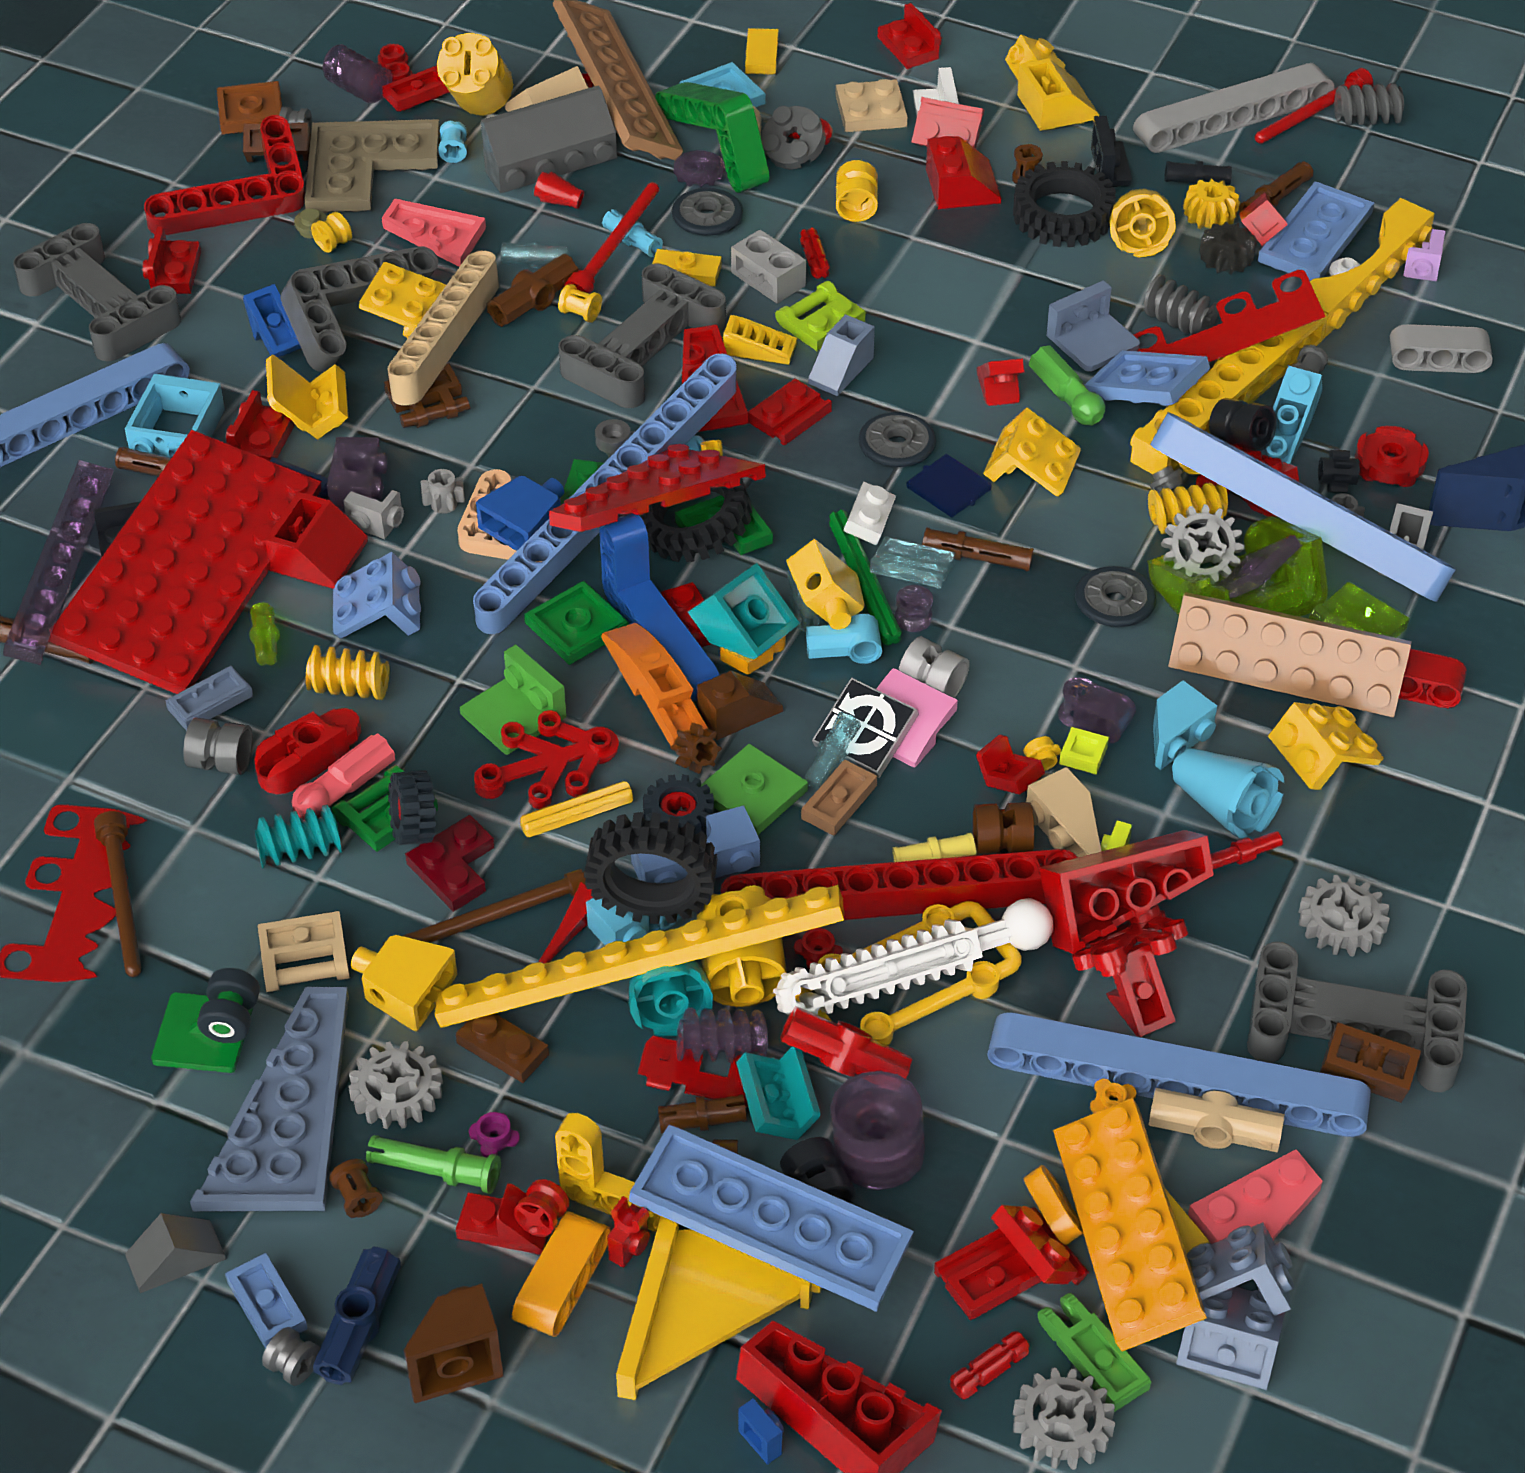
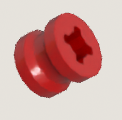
[514,1179,570,1237]

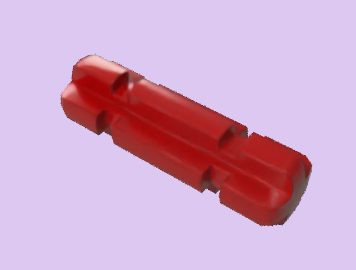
[800,227,830,279]
[950,1331,1030,1399]

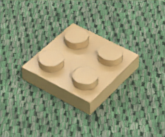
[836,79,907,132]

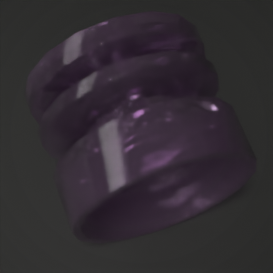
[830,1071,926,1190]

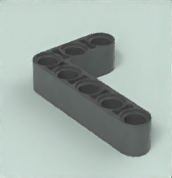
[280,246,438,372]

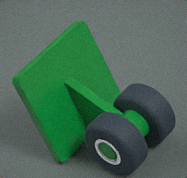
[151,968,260,1073]

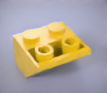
[1017,58,1099,131]

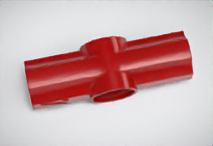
[780,1005,912,1092]

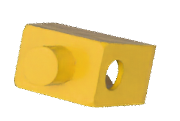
[786,539,865,630]
[351,935,458,1032]

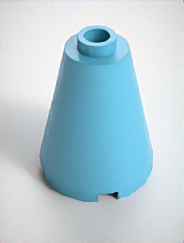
[1172,748,1284,839]

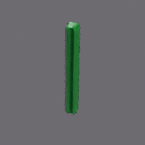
[829,509,902,646]

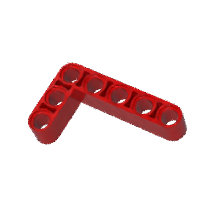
[144,115,305,235]

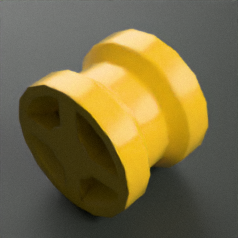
[311,211,352,253]

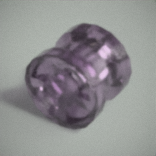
[895,585,933,632]

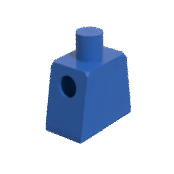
[476,476,564,551]

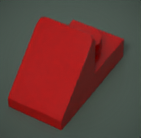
[976,358,1024,406]
[1106,943,1176,1037]
[456,1183,549,1255]

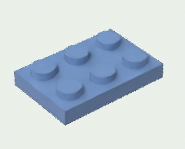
[1084,350,1210,406]

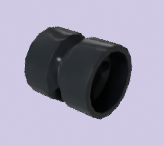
[1209,398,1277,451]
[780,1137,856,1204]

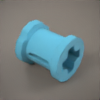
[438,121,467,163]

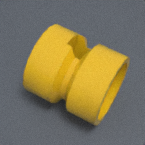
[836,160,878,222]

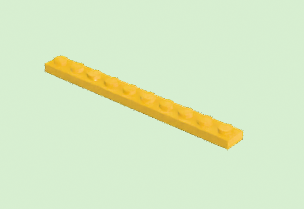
[434,885,844,1028]

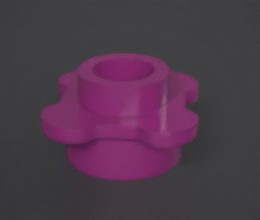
[469,1112,520,1157]

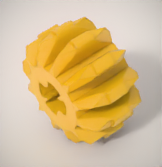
[1183,178,1240,231]

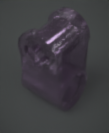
[1058,677,1136,743]

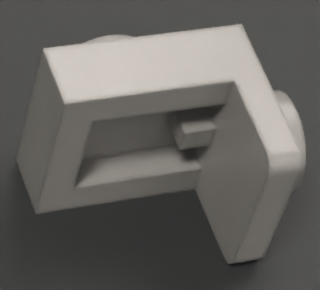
[343,490,404,539]

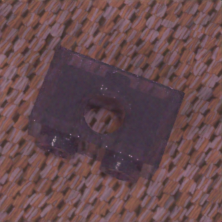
[327,437,387,512]

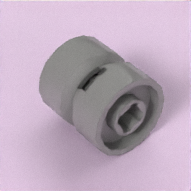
[899,636,970,698]

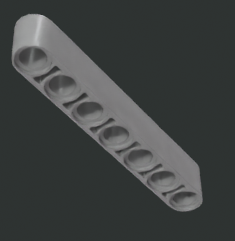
[1133,63,1334,153]

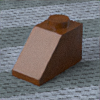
[697,671,783,740]

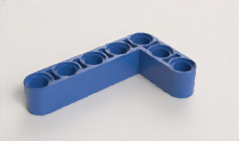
[600,513,720,702]

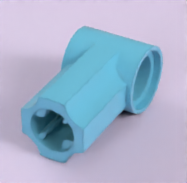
[806,614,882,664]

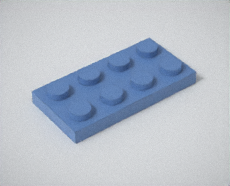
[1258,181,1374,281]

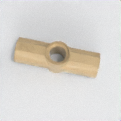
[1148,1088,1284,1152]

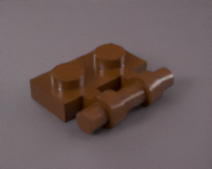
[384,363,470,428]

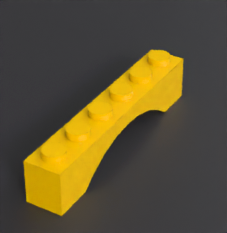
[1310,198,1435,338]

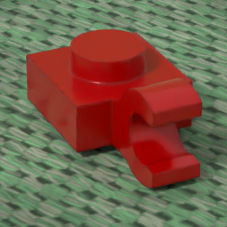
[607,1196,650,1268]

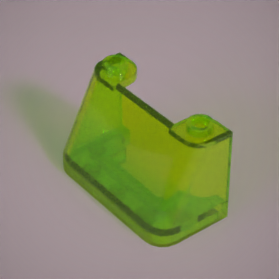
[1147,516,1328,617]

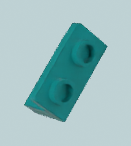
[736,1046,821,1140]

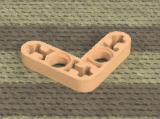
[457,469,542,562]

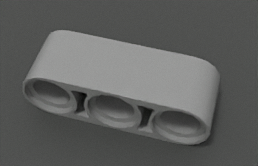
[1390,324,1493,373]

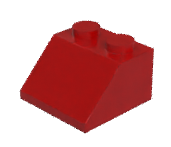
[926,136,1001,209]

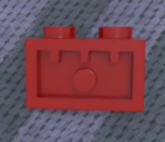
[877,3,942,69]
[143,226,201,294]
[226,390,295,461]

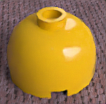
[1109,188,1176,257]

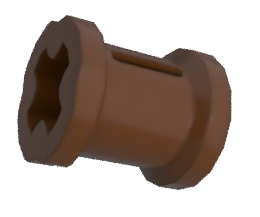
[1012,144,1043,184]
[329,1159,383,1218]

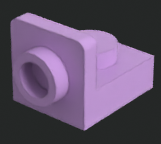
[1404,229,1445,281]

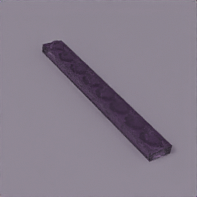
[3,460,114,665]

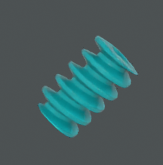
[255,805,342,869]

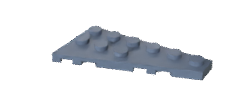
[190,987,349,1211]

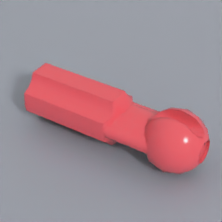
[291,733,395,819]

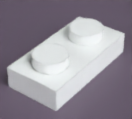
[843,481,896,545]

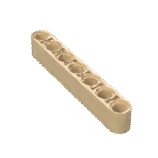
[387,251,499,405]

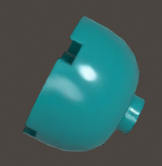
[628,960,713,1037]

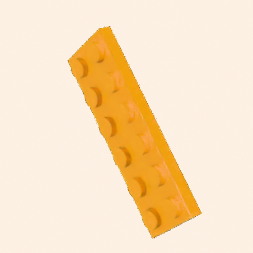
[1053,1098,1207,1352]

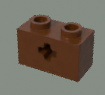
[1319,1022,1421,1103]

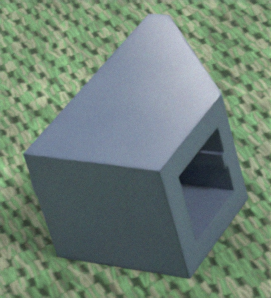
[808,314,875,396]

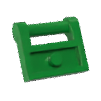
[332,765,438,852]

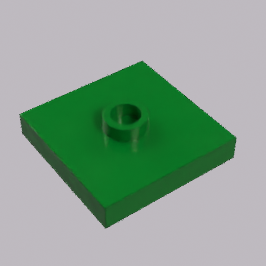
[524,581,629,665]

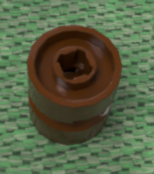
[972,802,1034,856]

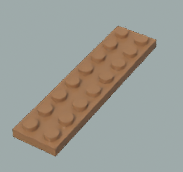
[553,0,683,161]

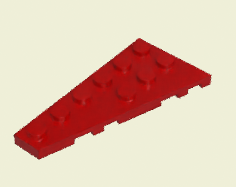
[549,444,766,532]

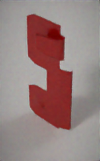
[637,1036,748,1107]

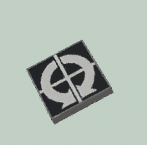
[812,678,919,778]

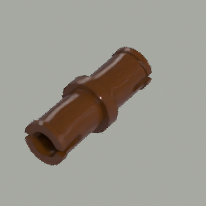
[658,1094,747,1134]

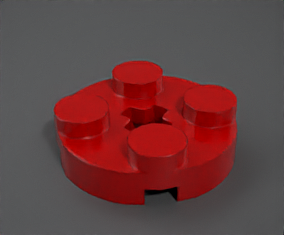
[1355,426,1429,487]

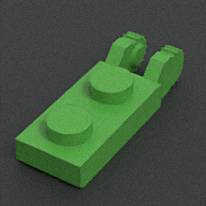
[1037,1293,1151,1412]

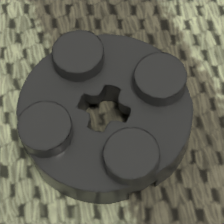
[761,106,826,169]

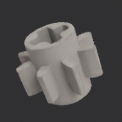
[421,469,465,514]

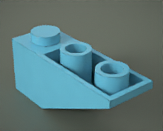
[1257,365,1322,464]

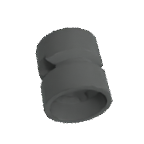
[183,717,253,775]

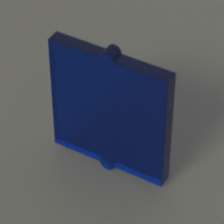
[906,454,992,518]

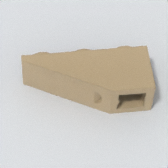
[1026,767,1101,857]

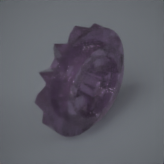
[674,150,725,188]

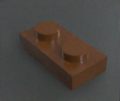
[455,1014,549,1083]

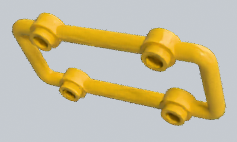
[795,901,1022,1045]

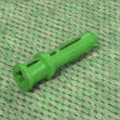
[366,1135,501,1194]

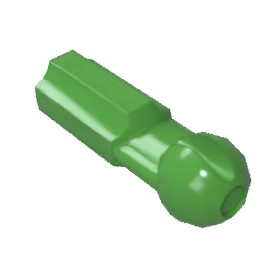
[1028,345,1106,426]

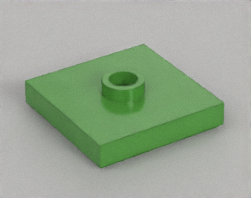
[701,744,808,835]

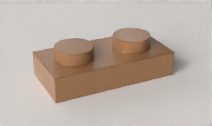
[801,759,877,836]

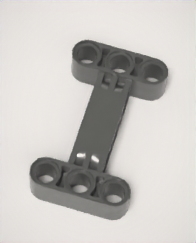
[13,223,181,361]
[558,264,726,408]
[1247,942,1467,1092]

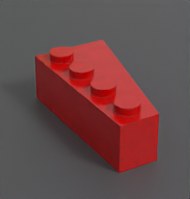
[1039,830,1214,954]
[736,1321,942,1473]

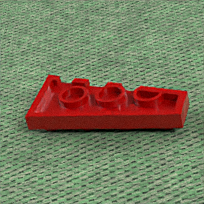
[682,324,748,432]

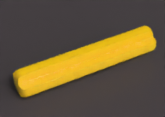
[520,781,633,838]

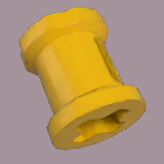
[558,284,602,323]

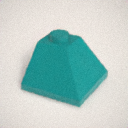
[688,563,800,660]

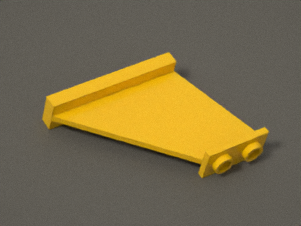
[616,1217,822,1400]

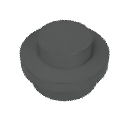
[1149,465,1184,493]

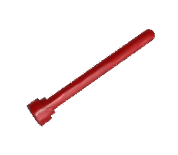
[1255,68,1373,144]
[564,182,659,294]

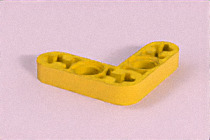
[555,1113,679,1232]

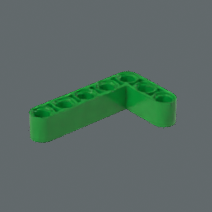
[655,82,769,193]

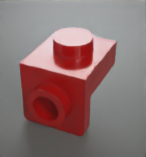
[976,735,1045,795]

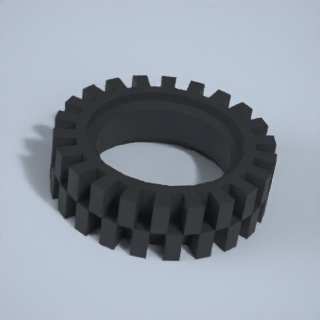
[1013,161,1116,247]
[640,478,752,562]
[584,812,718,924]

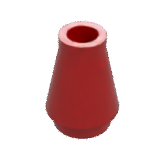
[534,171,584,209]

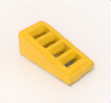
[723,315,797,365]

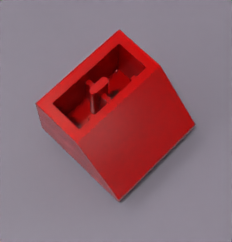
[264,492,368,589]

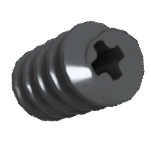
[1334,83,1404,126]
[1144,274,1218,335]

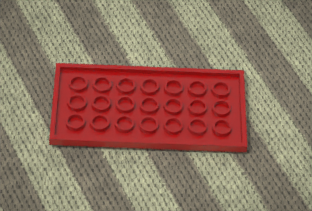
[49,429,321,694]

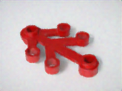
[474,710,619,809]
[1072,904,1189,977]

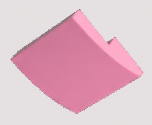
[876,668,958,768]

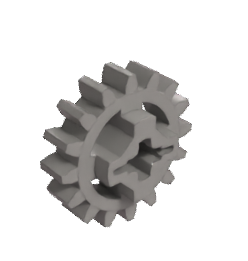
[1161,504,1244,587]
[1299,875,1390,956]
[348,1041,443,1129]
[1013,1368,1115,1470]

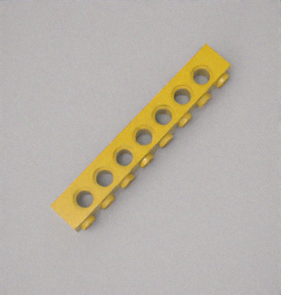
[1130,312,1328,474]

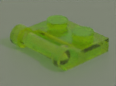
[1309,581,1409,638]

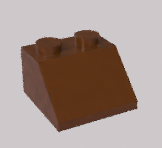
[404,1284,504,1404]

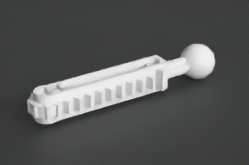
[773,898,1053,1015]

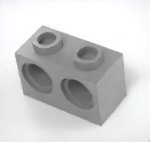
[731,230,806,304]

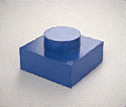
[738,1398,784,1465]

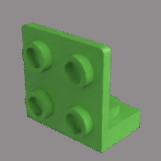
[460,644,566,755]

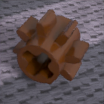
[670,723,722,774]

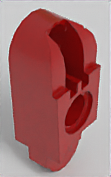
[254,708,361,794]

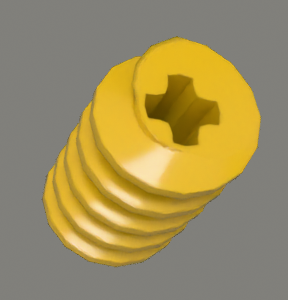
[1148,483,1228,534]
[305,645,390,700]

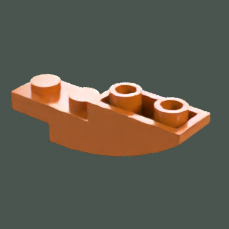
[601,623,708,746]

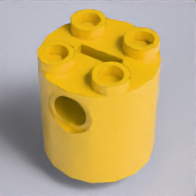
[437,33,513,116]
[697,885,787,1007]

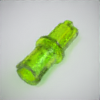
[249,602,280,666]

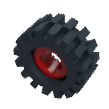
[388,770,436,845]
[643,774,714,835]

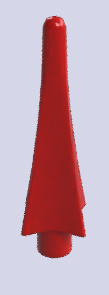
[539,882,593,964]

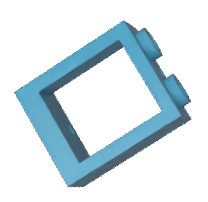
[125,374,225,458]

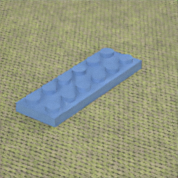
[629,1124,914,1312]

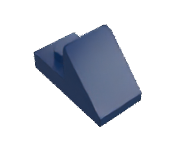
[243,284,301,357]

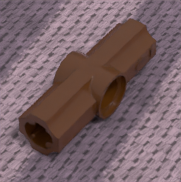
[487,253,579,327]

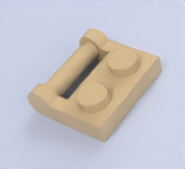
[258,911,350,992]

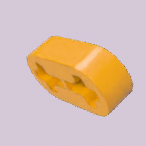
[1023,1165,1083,1245]

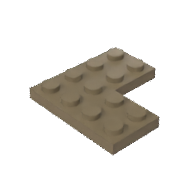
[305,119,440,213]

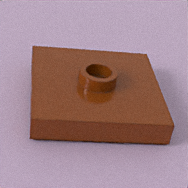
[217,81,282,134]

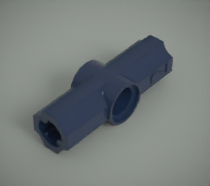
[313,1246,401,1385]

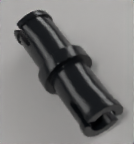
[1164,161,1232,186]

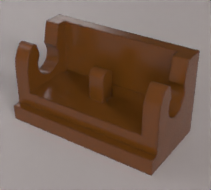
[243,122,311,162]

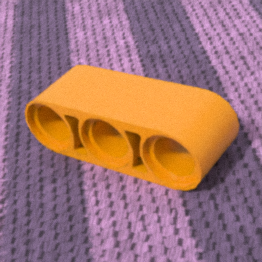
[512,1211,611,1337]

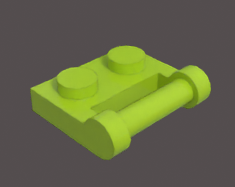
[775,281,866,351]

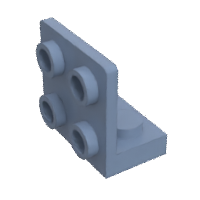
[1176,1287,1285,1390]

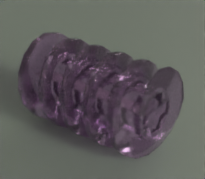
[323,44,392,103]
[676,1007,768,1063]

